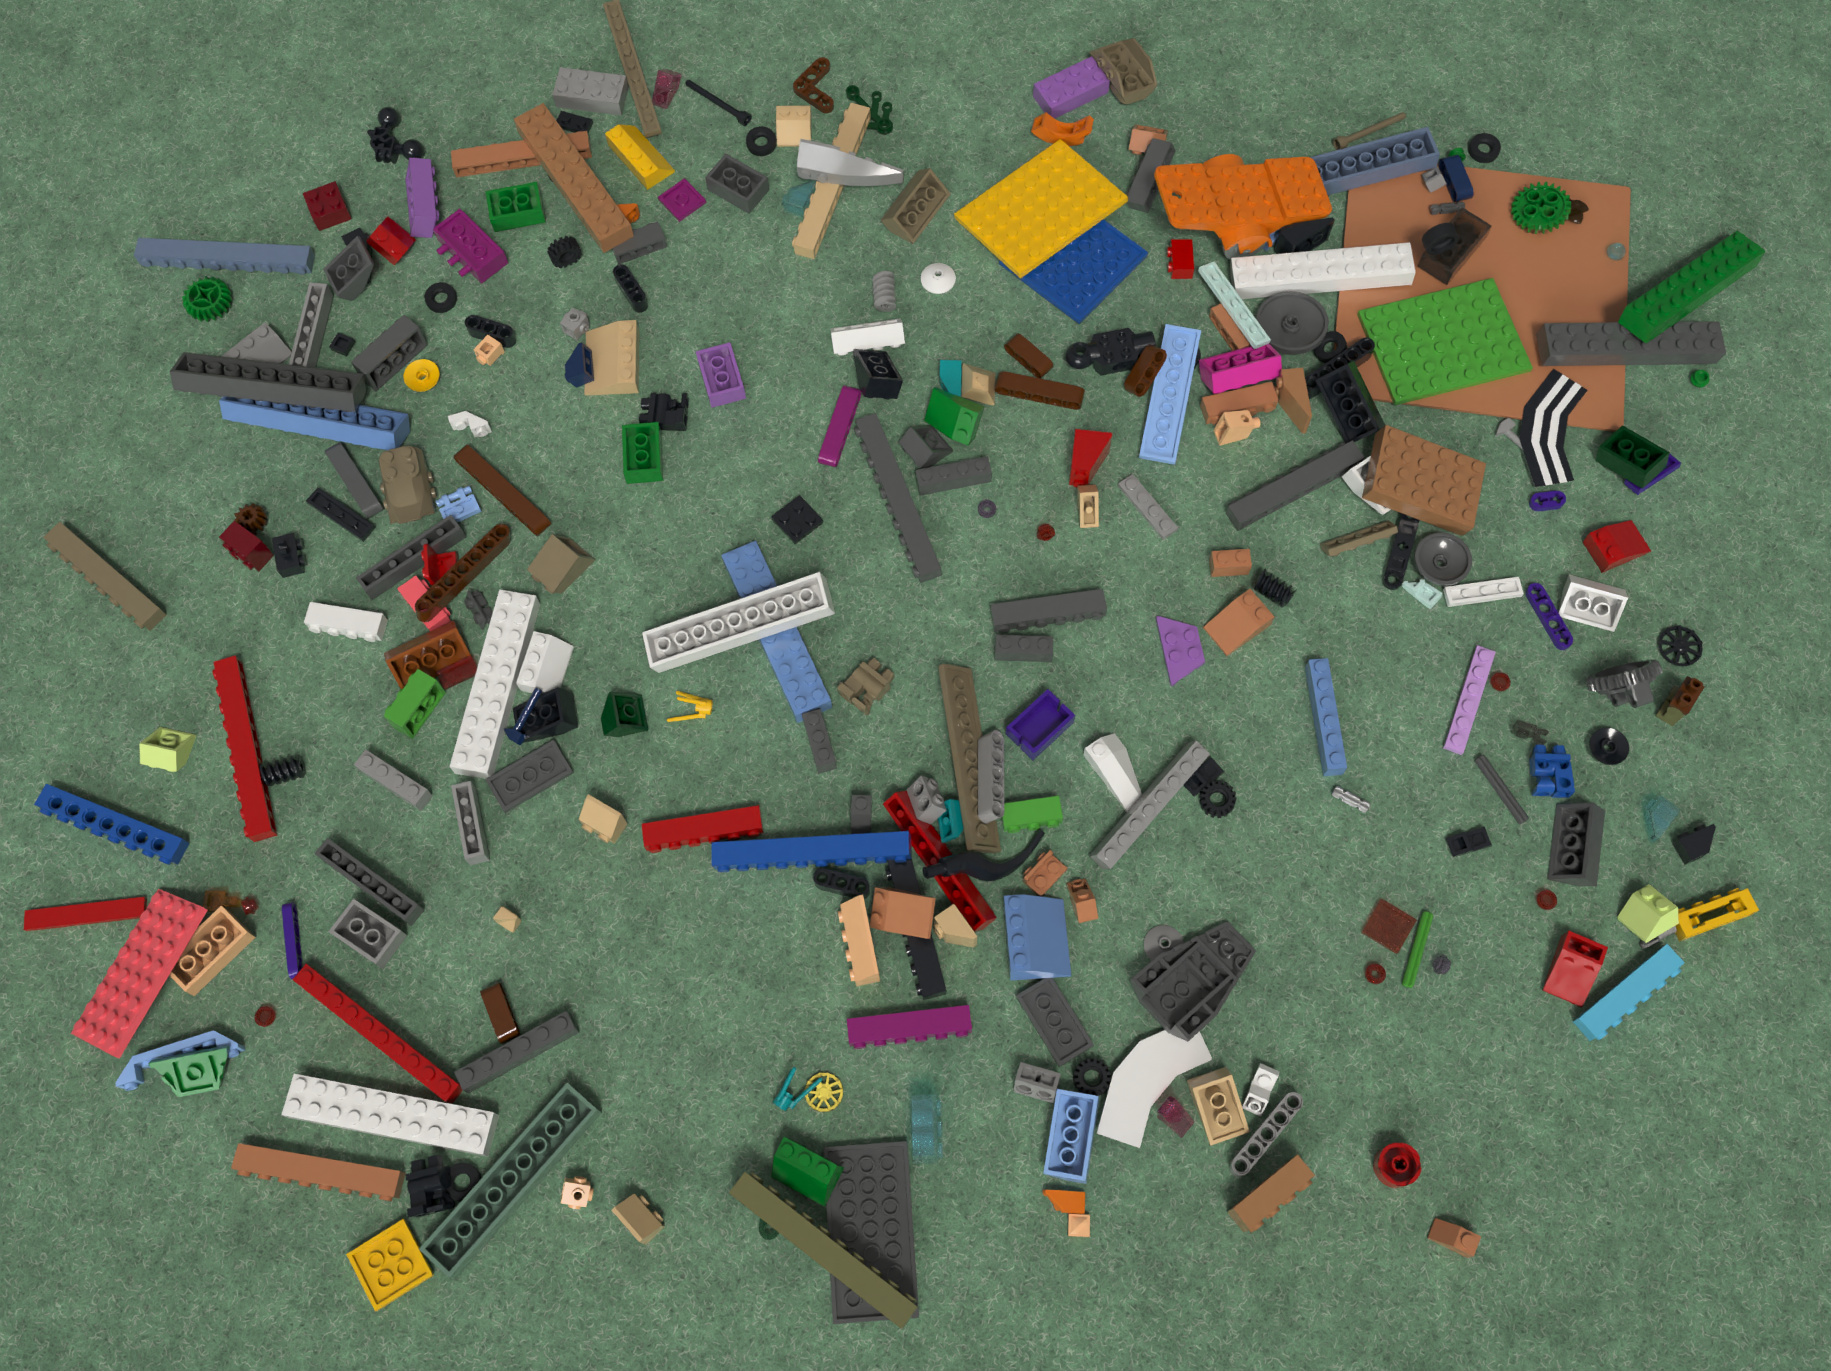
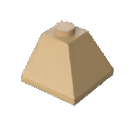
[962,363,995,405]

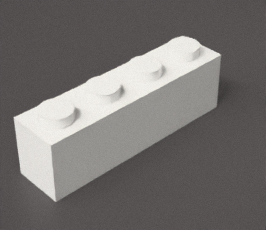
[830,318,905,355]
[304,602,388,642]

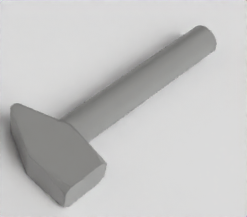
[1495,417,1523,451]

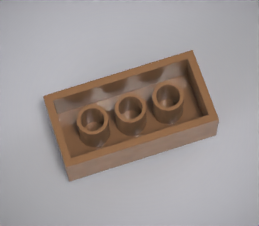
[1227,1155,1315,1233]

